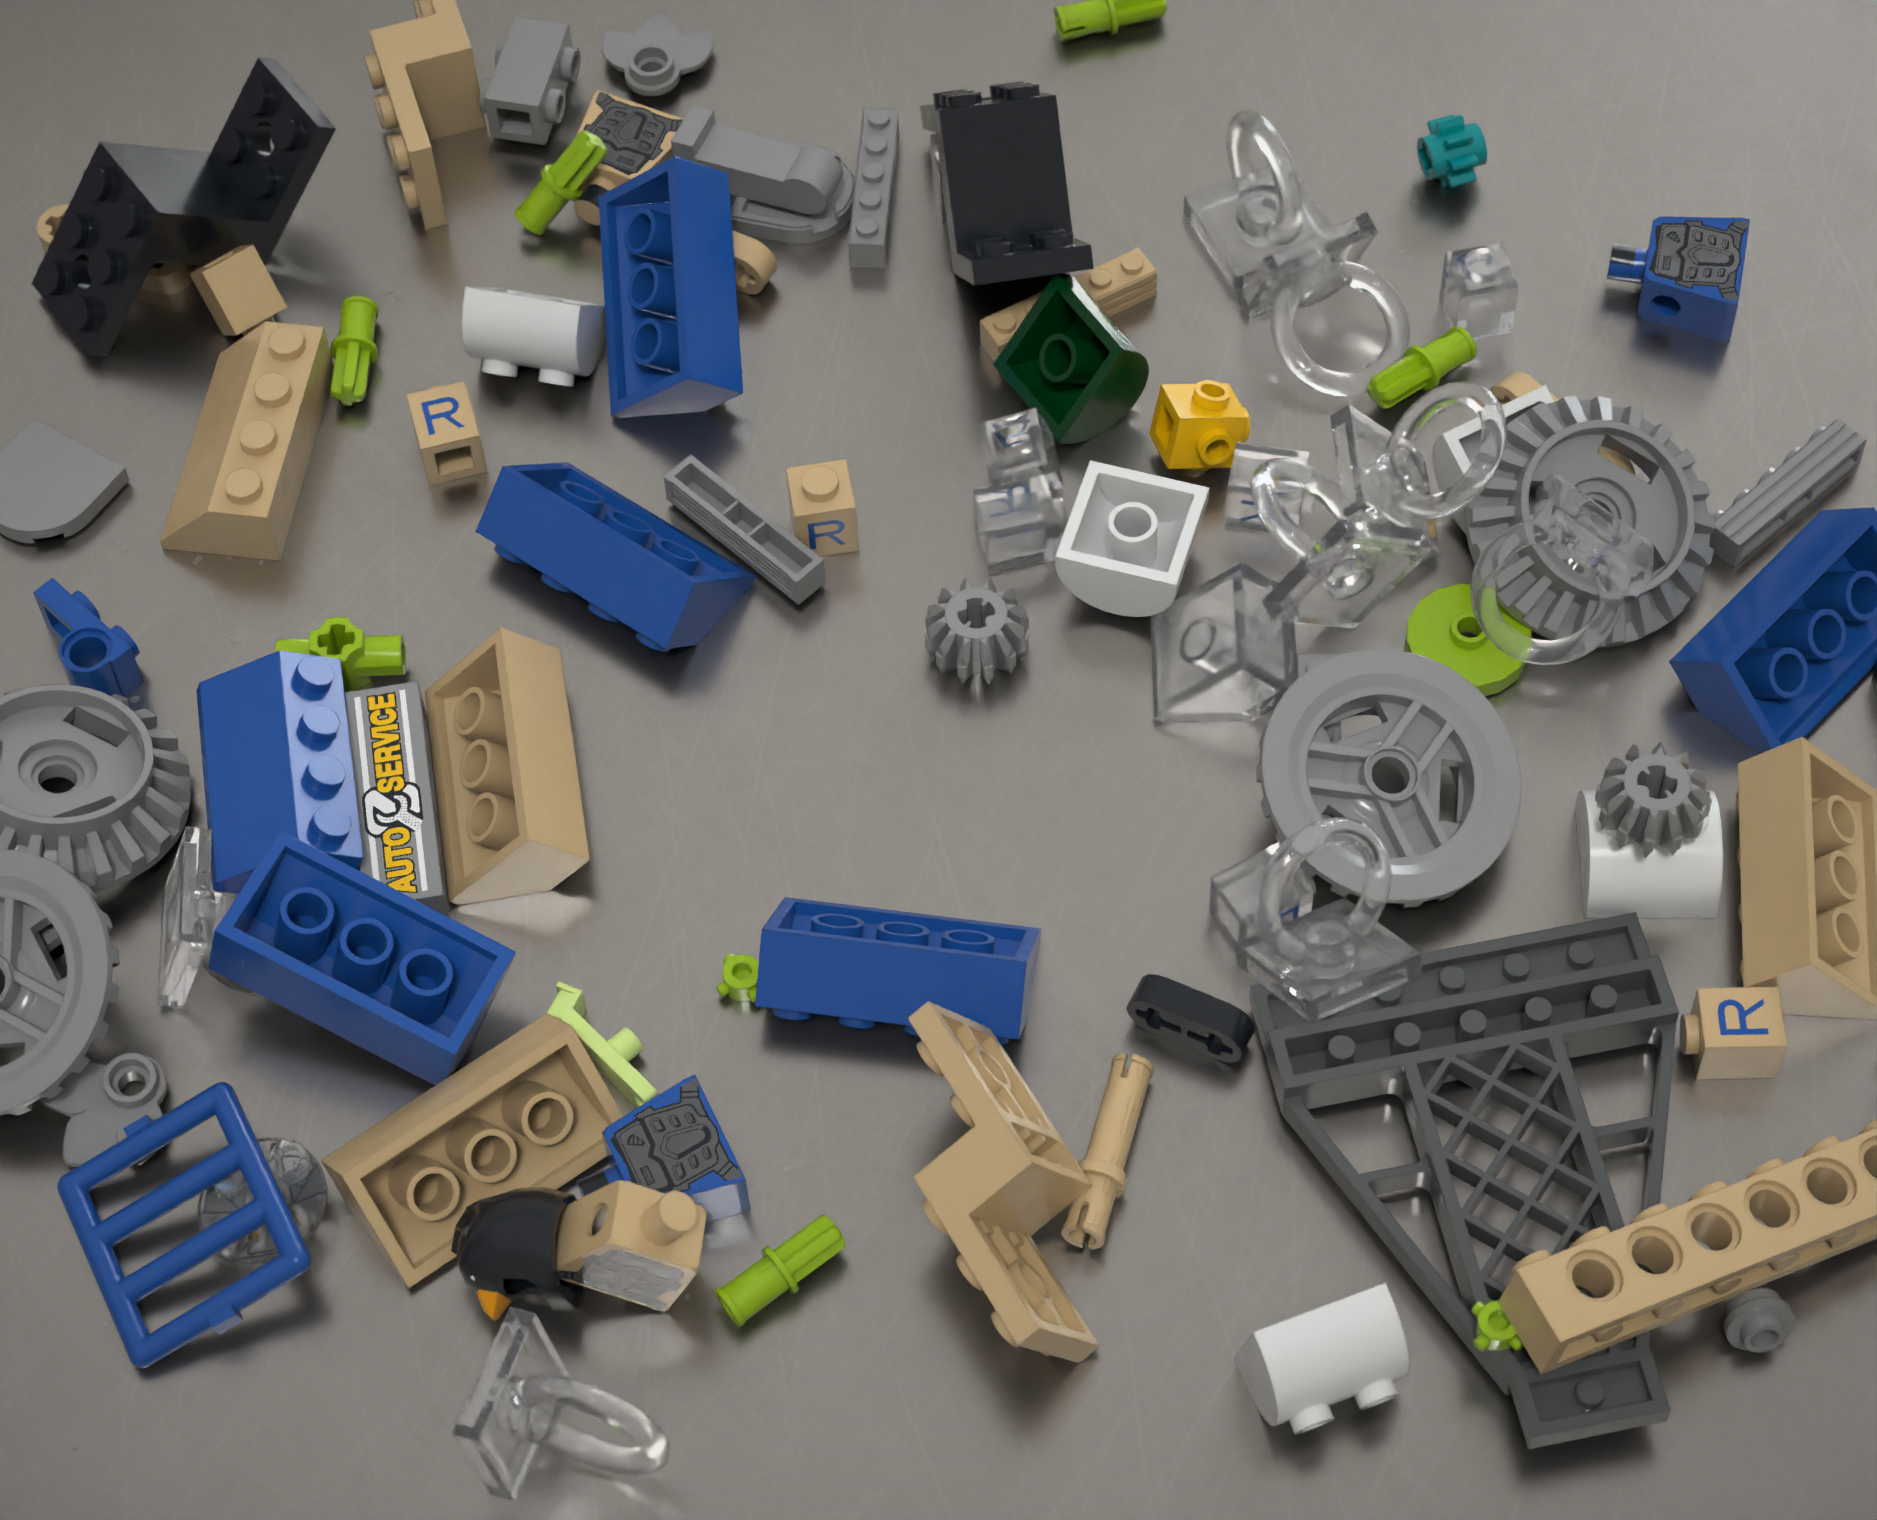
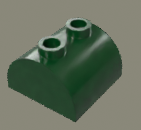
[993,273,1149,443]

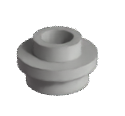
[1724,1288,1796,1353]

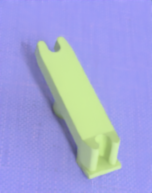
[546,981,658,1108]

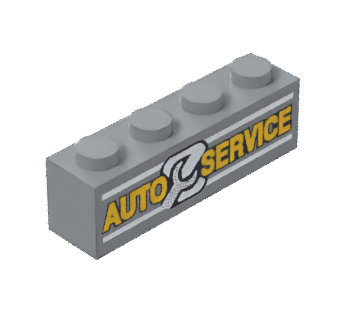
[344,681,451,918]

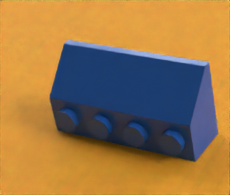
[598,156,743,418]
[475,462,756,652]
[1669,507,1877,754]
[196,650,363,894]
[208,830,516,1085]
[755,897,1041,1044]

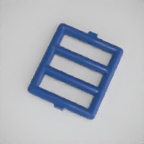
[57,1082,311,1368]

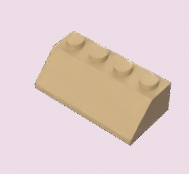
[160,321,334,561]
[425,627,590,905]
[1736,737,1877,1020]
[321,1013,623,1288]

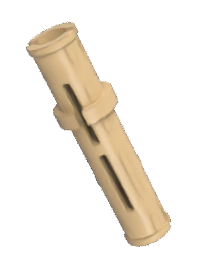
[1061,1053,1154,1249]

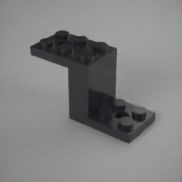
[31,58,336,356]
[920,81,1094,286]

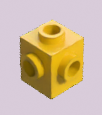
[1149,380,1250,471]

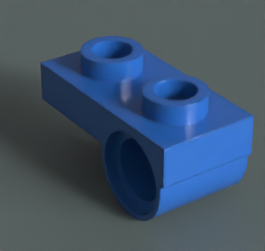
[33,578,144,697]

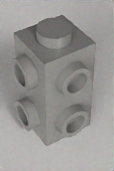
[479,16,580,145]

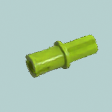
[1054,0,1167,42]
[514,130,607,235]
[330,296,379,406]
[1367,326,1477,408]
[714,1215,846,1327]

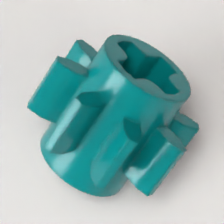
[1417,115,1487,188]

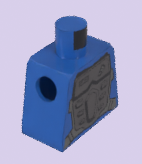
[1607,216,1750,342]
[577,1075,751,1222]

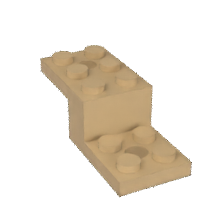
[364,0,487,230]
[908,1001,1100,1363]

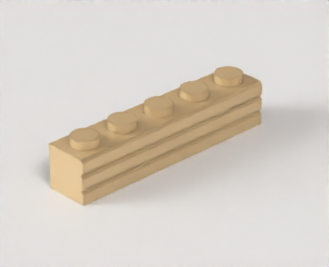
[980,248,1157,362]

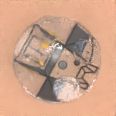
[198,1137,328,1268]

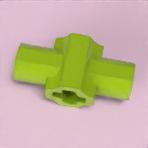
[275,617,407,692]

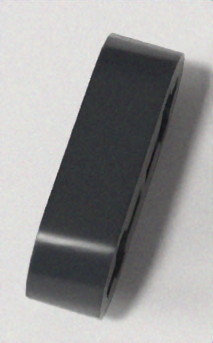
[1126,974,1256,1062]

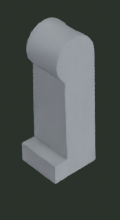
[671,104,844,215]

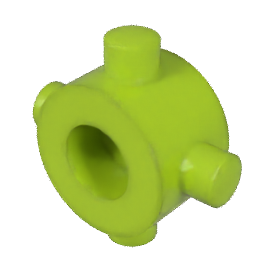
[716,953,759,1003]
[1471,1301,1524,1351]

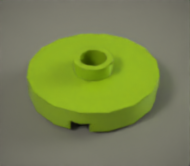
[1405,583,1531,696]

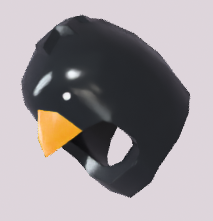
[451,1188,584,1321]

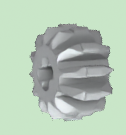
[924,577,1029,685]
[1595,742,1712,858]

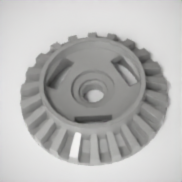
[1464,396,1716,648]
[1256,648,1522,908]
[0,684,191,892]
[0,849,120,1116]

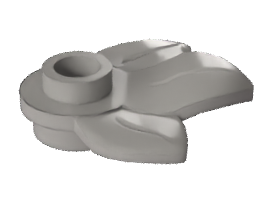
[602,11,714,96]
[39,1053,167,1167]

